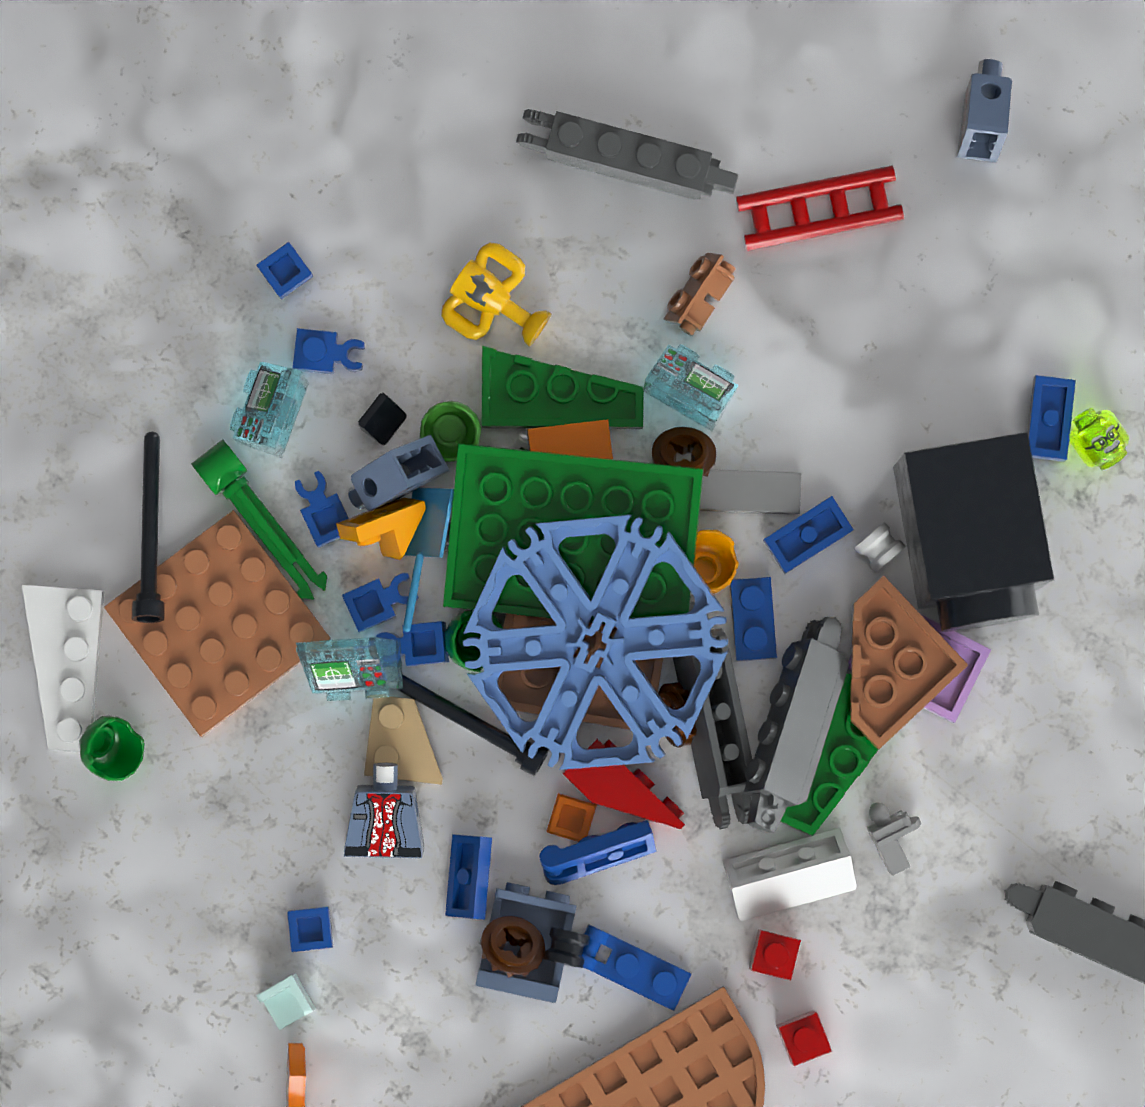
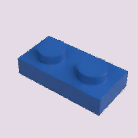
[1028,375,1076,462]
[763,496,854,574]
[730,577,777,662]
[445,834,492,920]

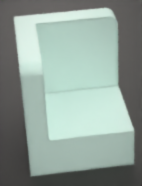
[257,973,316,1030]

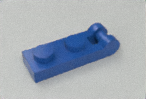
[539,820,657,885]
[582,924,692,1011]

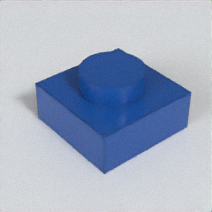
[256,242,314,299]
[287,907,333,952]

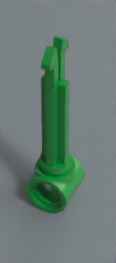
[191,439,327,600]

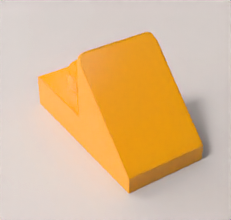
[336,497,426,560]

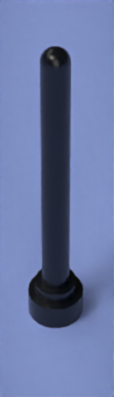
[132,431,165,623]
[372,663,550,777]

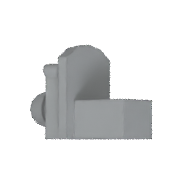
[867,803,921,876]

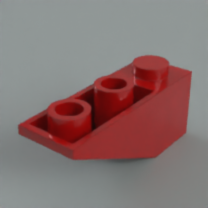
[563,739,685,829]

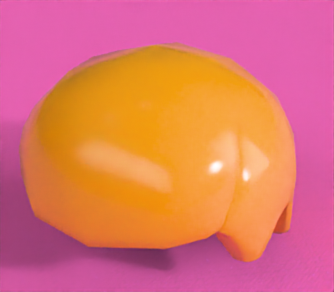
[694,530,739,594]

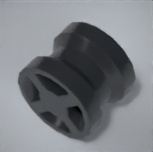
[544,927,590,969]

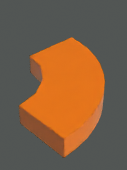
[286,1043,306,1107]

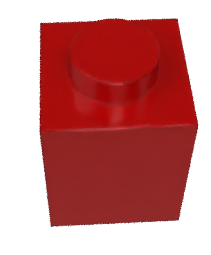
[749,929,801,980]
[776,1010,832,1066]

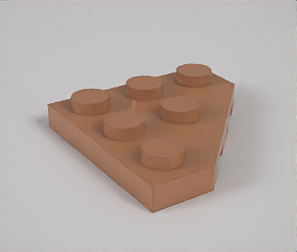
[850,576,968,750]

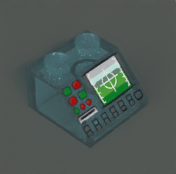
[644,344,739,432]
[230,362,309,458]
[296,637,403,701]

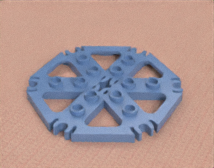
[463,514,728,770]

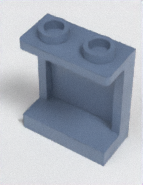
[475,882,577,1003]

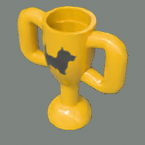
[441,242,552,347]

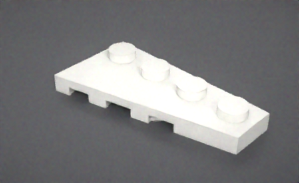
[22,585,104,752]

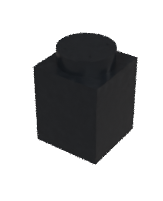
[893,432,1054,632]

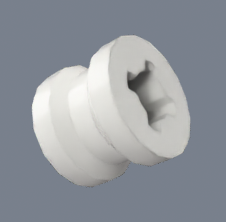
[854,522,906,573]

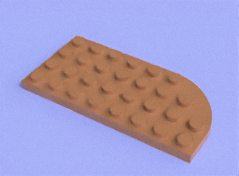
[520,986,765,1107]

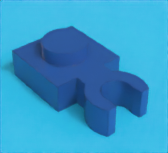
[293,328,365,374]
[295,471,349,548]
[342,573,419,633]
[376,621,449,666]

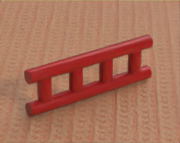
[736,165,904,251]

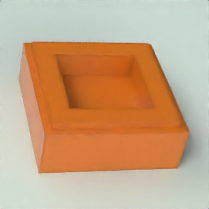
[546,793,597,842]

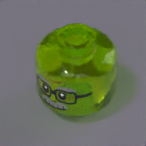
[1069,408,1130,470]

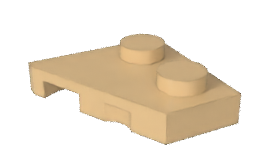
[364,695,443,785]

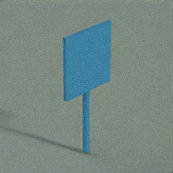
[403,488,454,632]

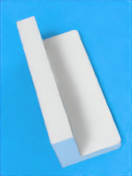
[723,828,857,921]

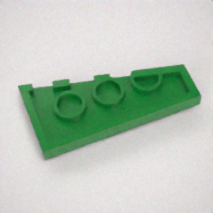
[481,346,644,429]
[780,673,878,836]

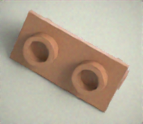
[664,253,736,336]

